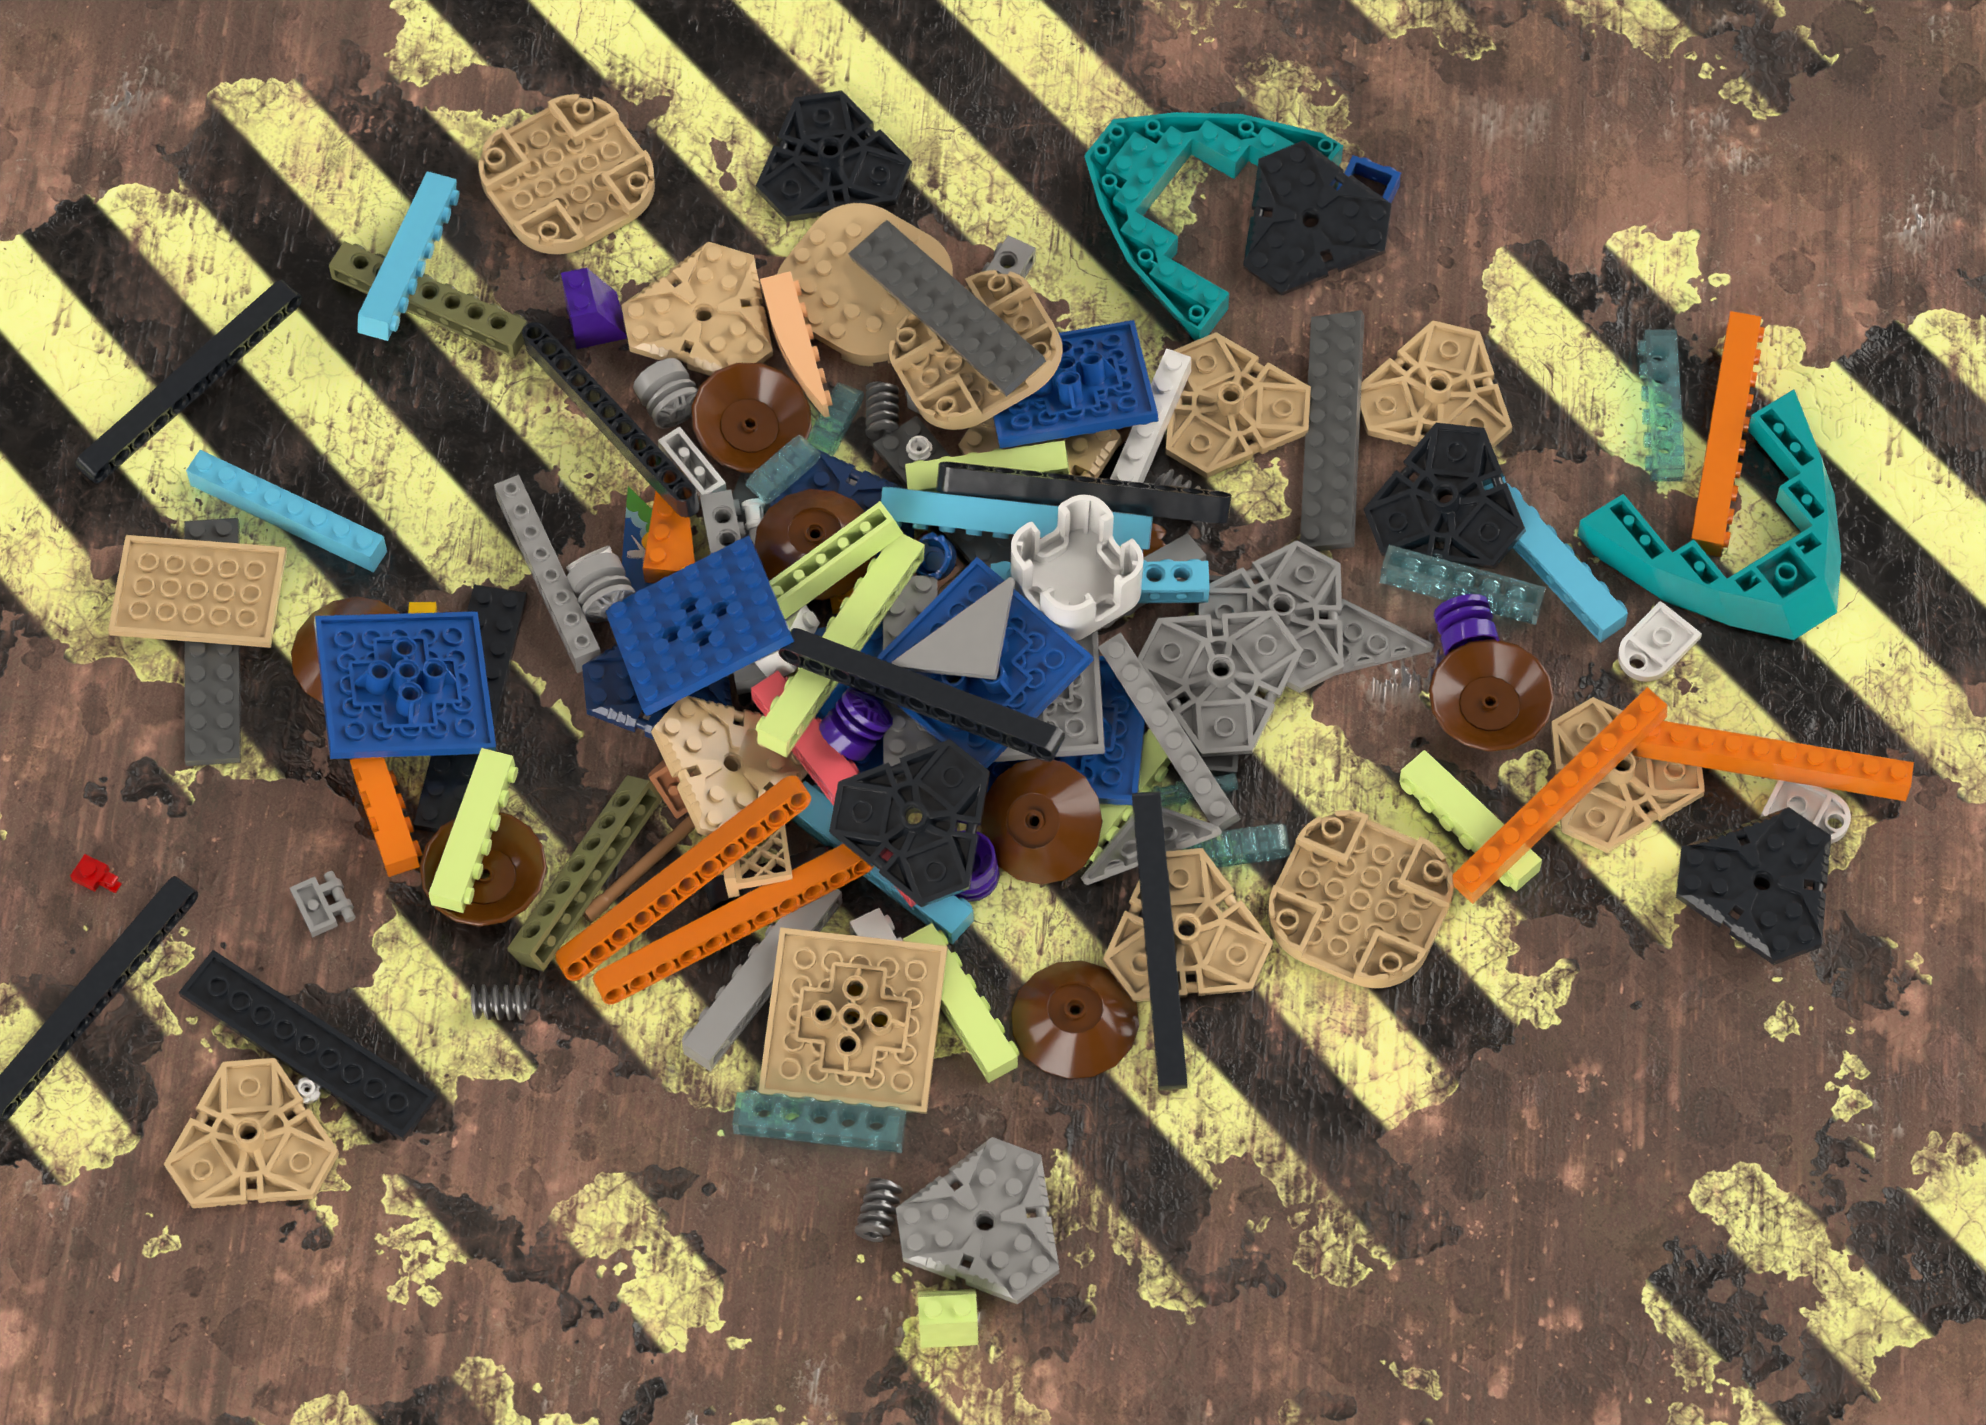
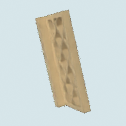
[723,824,793,898]

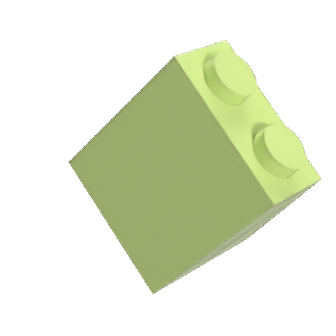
[918,1289,978,1348]

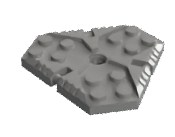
[1198,541,1344,693]
[1138,610,1303,757]
[896,1137,1059,1304]

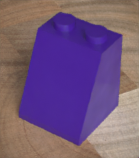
[561,267,627,349]

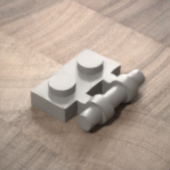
[290,871,356,937]

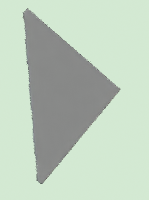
[892,577,1015,679]
[1337,598,1434,675]
[1081,807,1222,885]

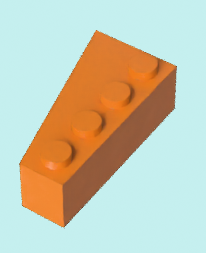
[643,491,695,583]
[350,757,422,877]

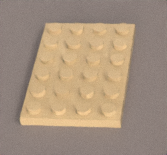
[108,535,287,648]

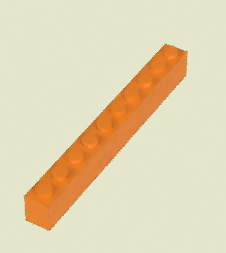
[1690,311,1765,557]
[1452,687,1668,904]
[1632,721,1914,801]

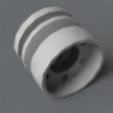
[633,358,698,429]
[567,552,635,623]

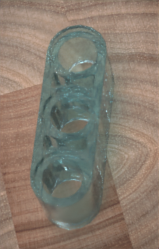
[807,382,864,456]
[746,435,821,504]

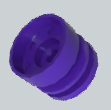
[1433,594,1500,656]
[819,687,893,761]
[954,830,1000,902]

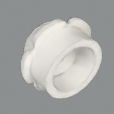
[906,436,933,461]
[294,1077,321,1104]

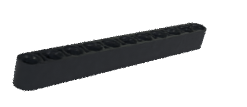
[75,280,302,484]
[522,322,699,517]
[936,462,1232,523]
[778,628,1066,762]
[1132,791,1187,1091]
[0,876,198,1122]

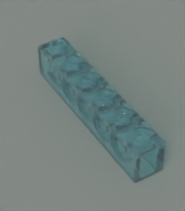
[1638,330,1685,481]
[1380,545,1546,625]
[732,1090,907,1153]

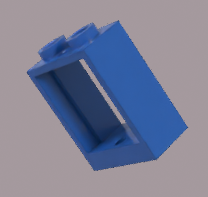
[1336,155,1401,203]

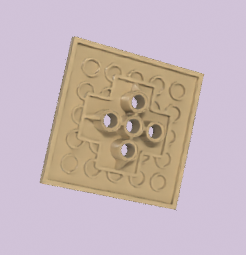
[758,927,948,1114]

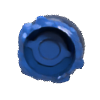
[915,532,957,581]

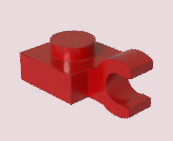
[70,854,122,893]

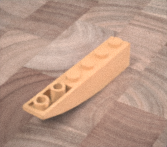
[760,271,833,418]

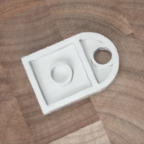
[1618,601,1702,682]
[1760,780,1851,844]

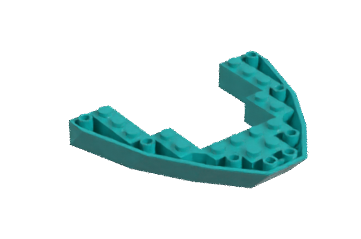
[1084,112,1343,341]
[1577,389,1841,640]

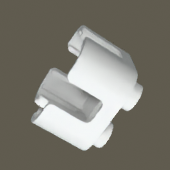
[1010,495,1144,641]

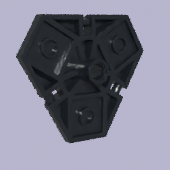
[756,90,912,222]
[1243,140,1392,295]
[1363,422,1526,569]
[829,739,990,907]
[1676,807,1831,965]

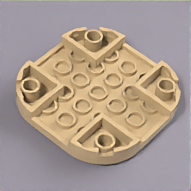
[479,94,655,254]
[777,203,953,366]
[889,270,1063,430]
[1268,810,1454,988]

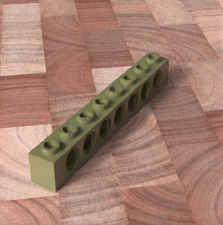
[329,241,528,359]
[507,775,662,971]

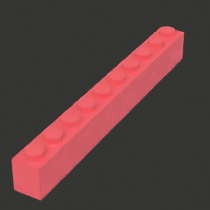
[751,671,916,908]

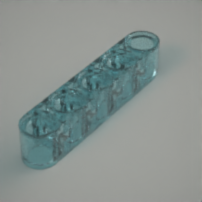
[1182,824,1291,868]

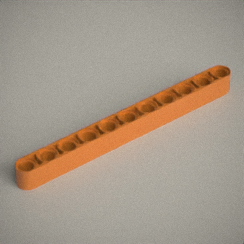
[555,775,811,981]
[593,844,874,1005]

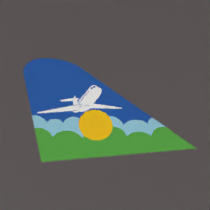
[622,486,695,593]

